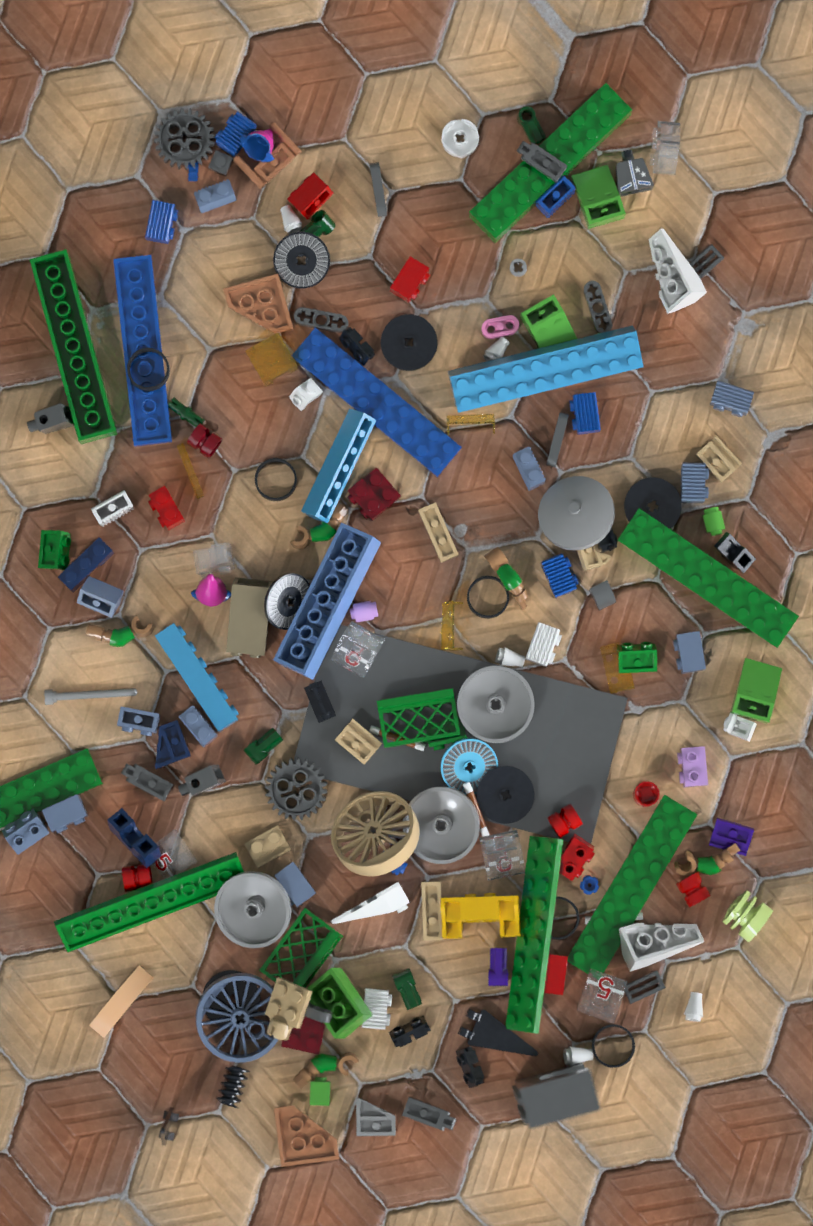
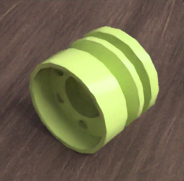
[722,890,773,942]

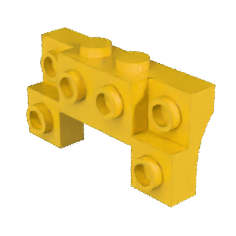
[440,893,521,939]

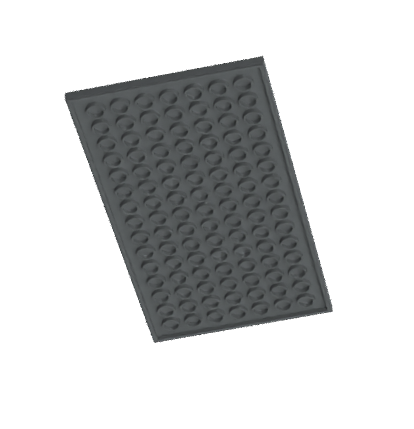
[294,625,628,844]

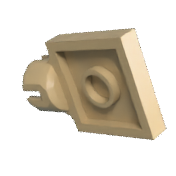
[265,978,313,1040]

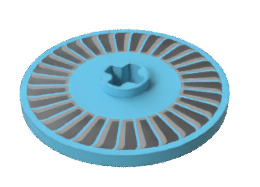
[440,738,498,795]

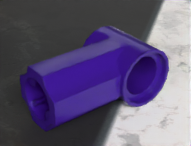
[488,948,508,986]

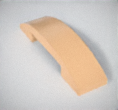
[89,965,154,1038]

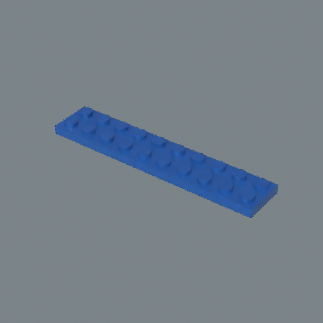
[113,255,172,447]
[291,327,462,477]

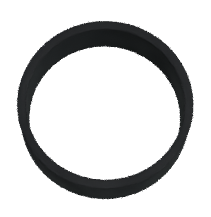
[127,348,170,391]
[255,458,297,501]
[467,576,509,619]
[551,897,579,940]
[592,1024,635,1068]

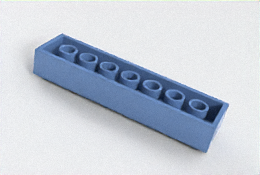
[273,523,381,680]

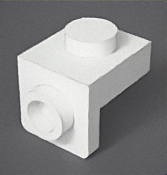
[289,378,323,411]
[723,713,757,742]

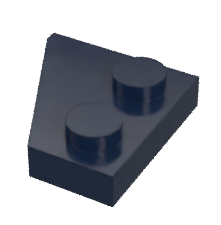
[155,720,191,769]

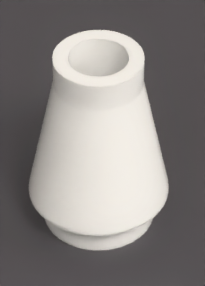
[280,205,302,234]
[483,337,510,361]
[495,647,525,667]
[684,992,703,1022]
[564,1046,593,1066]

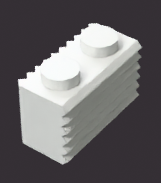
[91,490,135,527]
[525,622,562,667]
[362,988,392,1030]

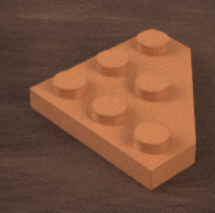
[223,274,293,334]
[274,1105,339,1167]

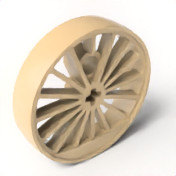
[331,791,420,876]

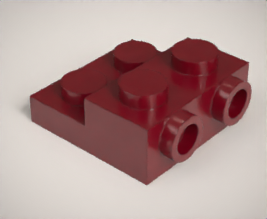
[347,467,401,521]
[281,1016,325,1055]

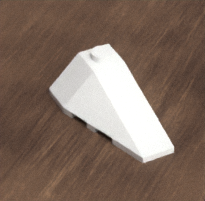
[649,229,707,313]
[331,882,410,924]
[619,923,704,972]

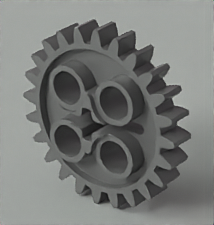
[154,108,215,170]
[265,757,328,821]

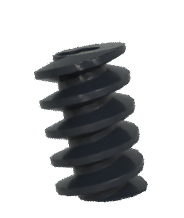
[216,1065,250,1109]

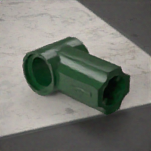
[517,106,547,144]
[299,210,336,237]
[243,728,283,765]
[392,968,422,1010]

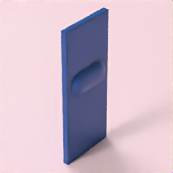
[188,162,198,182]

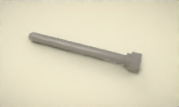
[44,688,137,705]

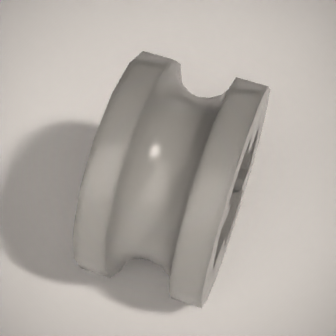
[510,259,527,277]

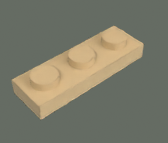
[418,502,459,563]
[421,882,443,941]

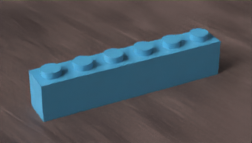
[301,409,376,523]
[155,623,239,733]

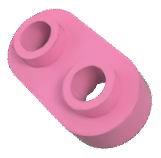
[481,315,519,339]

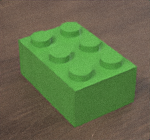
[307,968,373,1039]

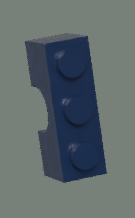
[58,537,115,593]
[107,808,161,868]

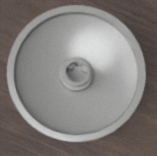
[538,476,615,550]
[457,666,534,743]
[403,786,480,864]
[214,871,292,948]

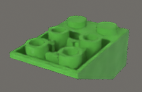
[571,165,626,229]
[520,295,577,349]
[730,658,782,724]

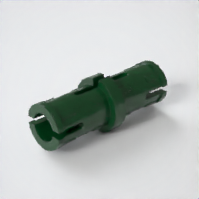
[168,397,205,427]

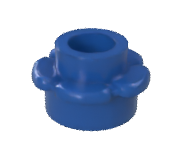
[580,876,599,895]

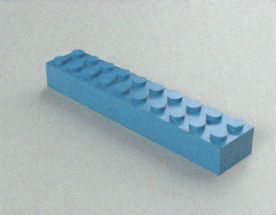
[448,325,644,413]

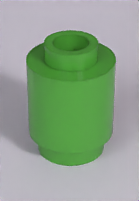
[703,507,725,536]

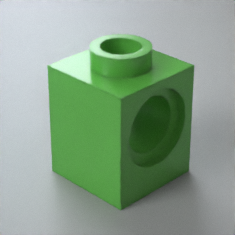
[310,1077,331,1106]

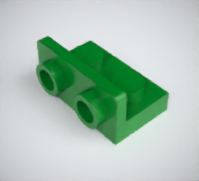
[38,530,71,571]
[617,641,657,673]
[425,718,467,751]

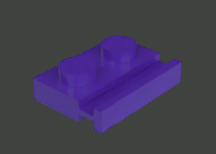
[709,818,754,856]

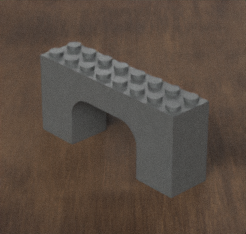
[512,1063,601,1129]

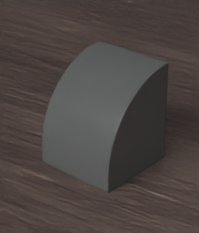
[589,580,616,611]

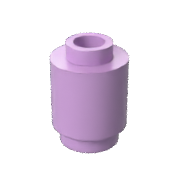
[350,601,378,623]

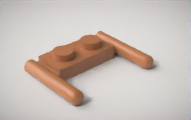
[233,122,302,189]

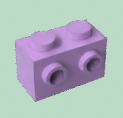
[677,746,708,787]

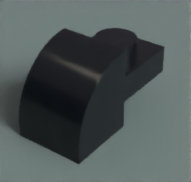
[714,532,756,573]

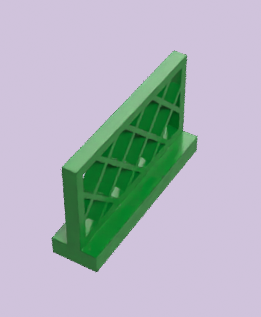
[377,688,461,748]
[259,908,343,988]

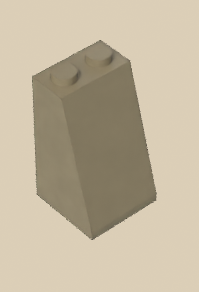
[226,577,273,658]

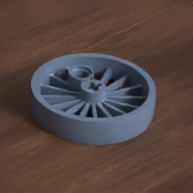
[195,973,279,1063]

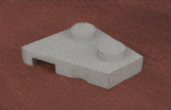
[356,1098,396,1136]

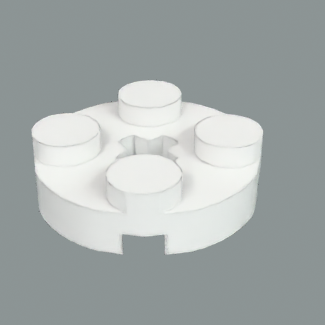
[441,119,479,158]

